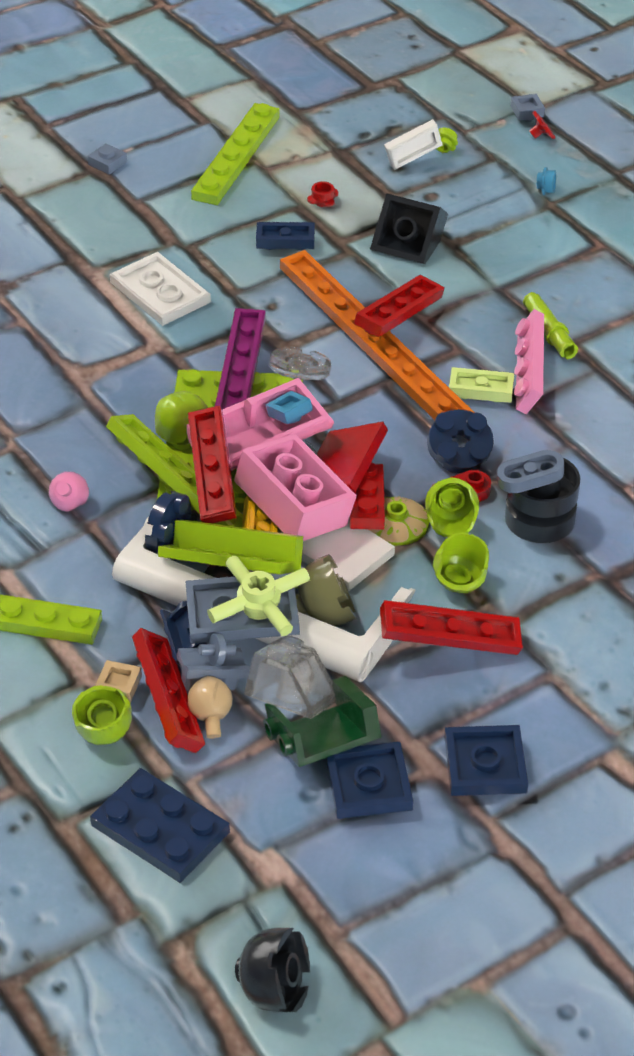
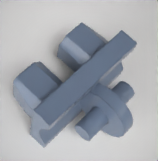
[177,634,251,691]

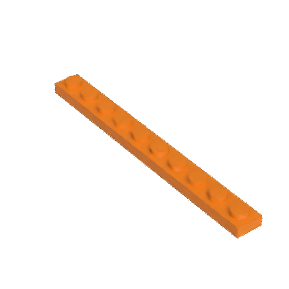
[280,250,475,420]

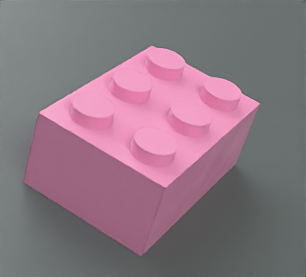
[234,434,357,541]

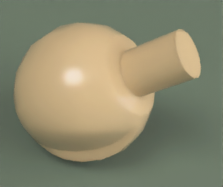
[188,676,233,739]

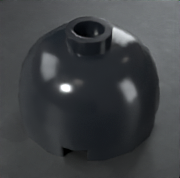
[235,928,310,1012]

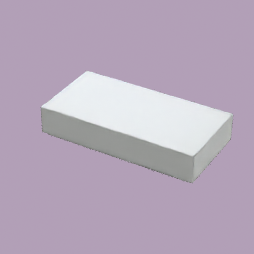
[384,120,442,170]

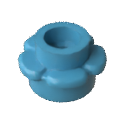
[536,167,557,195]

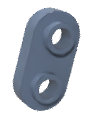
[497,450,564,493]

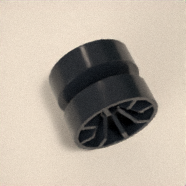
[505,458,581,543]

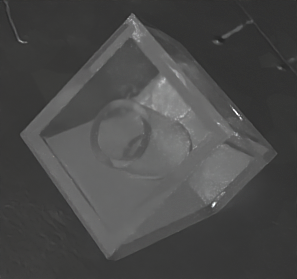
[244,636,336,719]

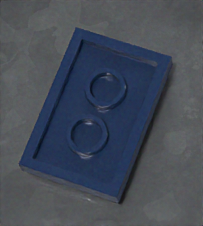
[90,768,230,883]

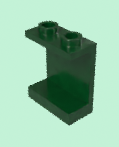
[263,676,382,767]

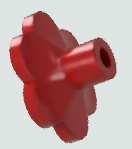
[529,111,556,140]

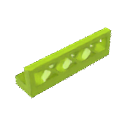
[158,520,304,575]

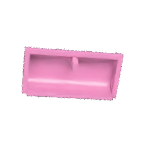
[187,378,334,471]

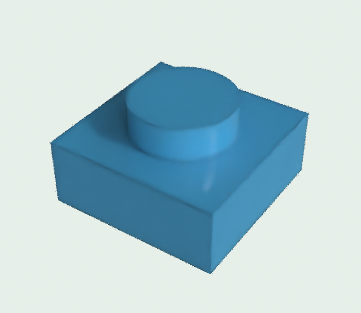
[265,391,313,425]

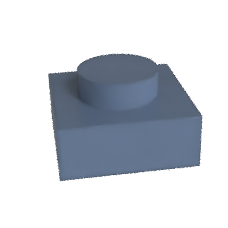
[510,93,545,121]
[87,144,127,175]

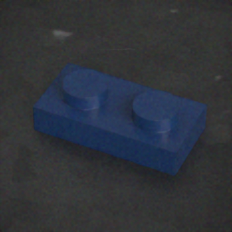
[256,222,315,250]

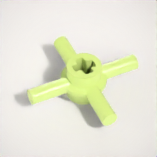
[207,556,310,636]

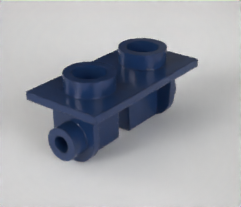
[160,601,207,665]

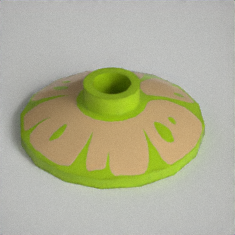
[368,496,430,546]

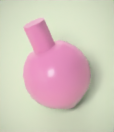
[49,472,89,512]

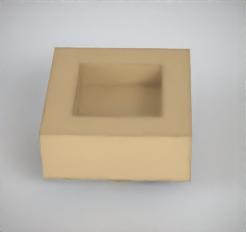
[95,660,142,703]

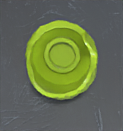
[155,391,208,444]
[425,477,479,538]
[433,532,489,593]
[72,685,132,745]

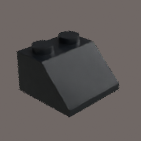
[370,193,448,264]

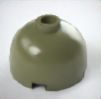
[296,554,357,626]

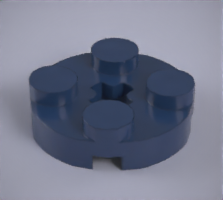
[427,410,494,474]
[145,491,197,561]

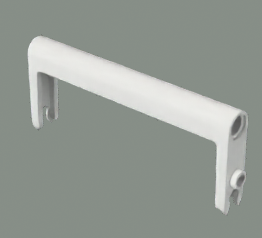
[112,517,415,683]

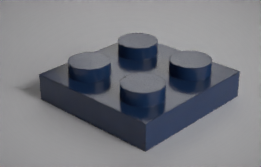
[444,725,528,796]
[325,741,413,819]

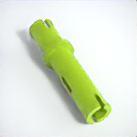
[523,292,578,359]

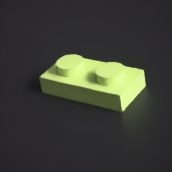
[449,367,514,403]

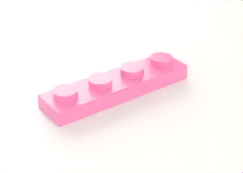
[514,309,544,414]

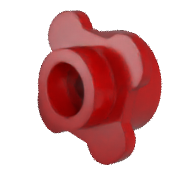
[307,181,339,207]

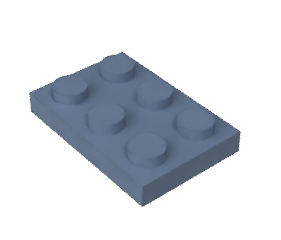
[185,573,300,644]

